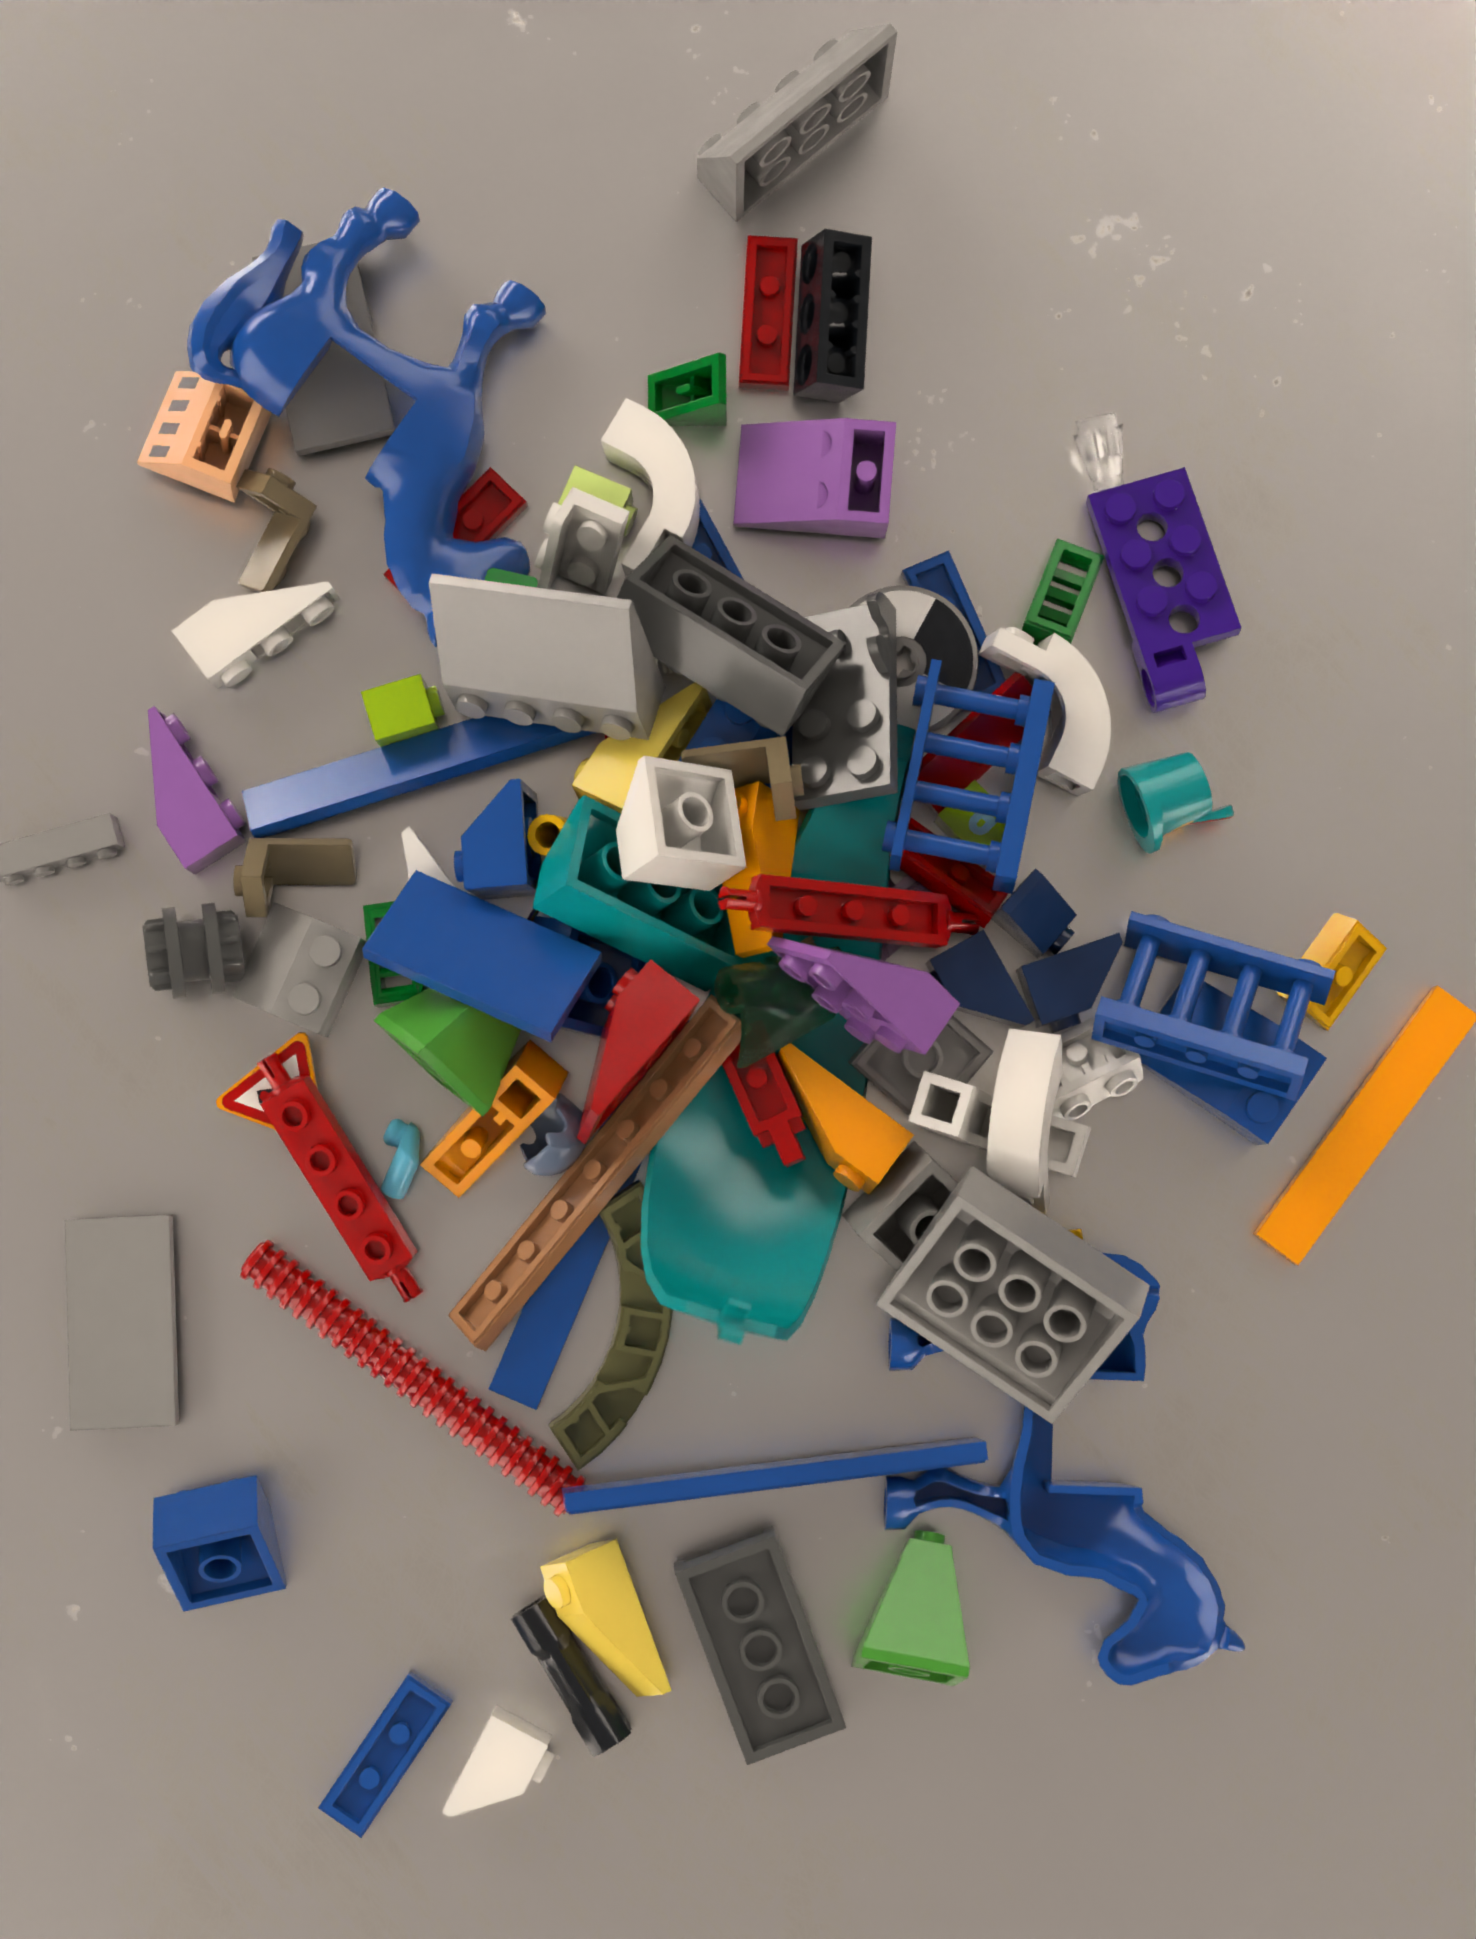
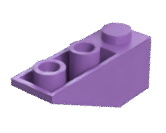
[148,706,247,875]

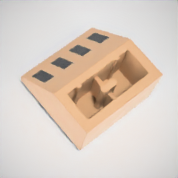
[137,371,272,502]

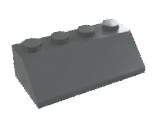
[617,535,846,737]

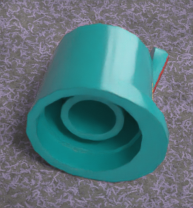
[1117,752,1234,854]

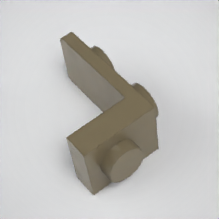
[236,468,317,593]
[681,736,804,821]
[233,838,356,917]

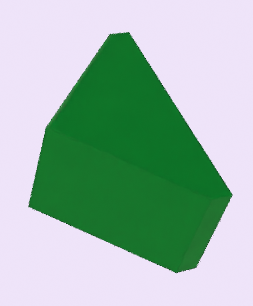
[648,352,727,426]

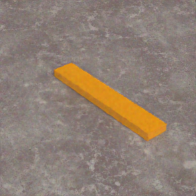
[1253,985,1476,1265]

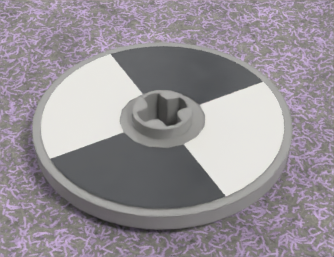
[849,585,979,733]

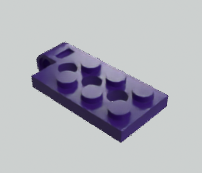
[1086,467,1242,713]

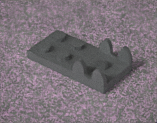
[792,592,898,811]
[674,1526,846,1765]

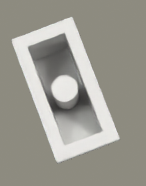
[442,1705,555,1817]

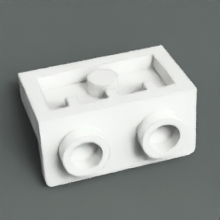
[535,487,630,594]
[1052,1017,1144,1121]

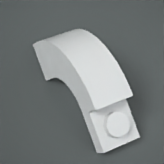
[601,398,700,577]
[978,627,1111,796]
[986,1029,1063,1215]
[908,1071,1091,1178]

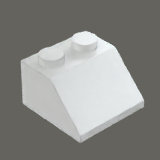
[616,756,746,891]

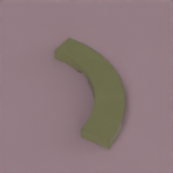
[548,1179,673,1471]

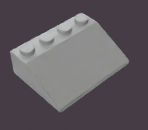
[697,24,897,222]
[429,574,666,740]
[876,1166,1150,1424]

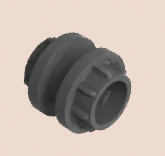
[142,903,245,999]

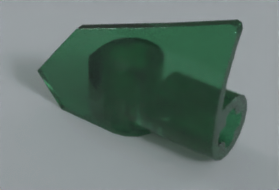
[714,946,842,1068]

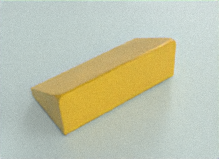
[1277,913,1387,1031]

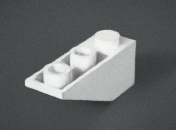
[171,581,340,689]

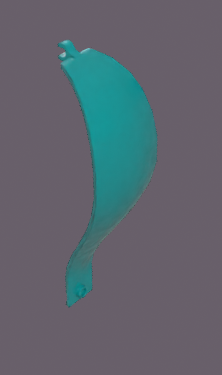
[641,724,916,1345]

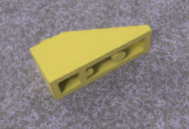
[571,682,712,813]
[540,1539,671,1697]

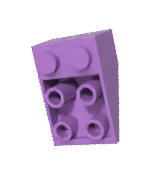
[733,418,896,539]
[767,936,960,1055]

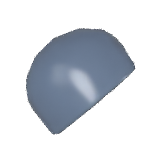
[520,1093,586,1176]

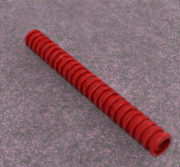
[240,1240,586,1517]

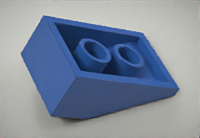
[1139,980,1327,1145]

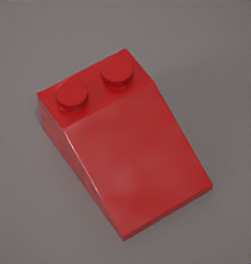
[577,959,700,1145]

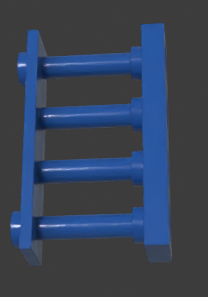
[882,659,1055,894]
[1091,911,1336,1101]

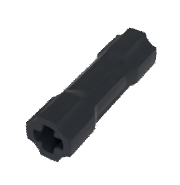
[511,1595,632,1757]

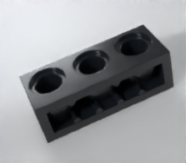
[793,229,872,402]

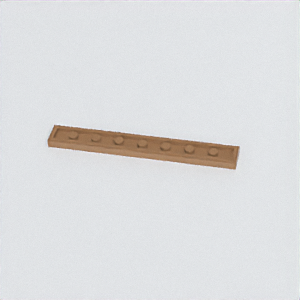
[448,994,751,1352]

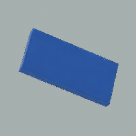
[362,870,602,1043]

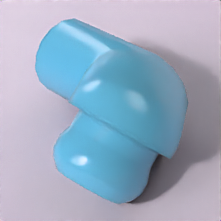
[380,1119,420,1199]

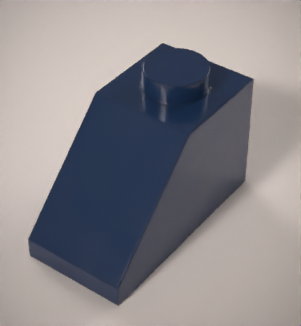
[992,868,1077,959]
[926,930,1035,1028]
[1016,933,1123,1033]

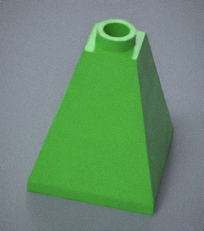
[374,988,521,1117]
[851,1530,970,1686]

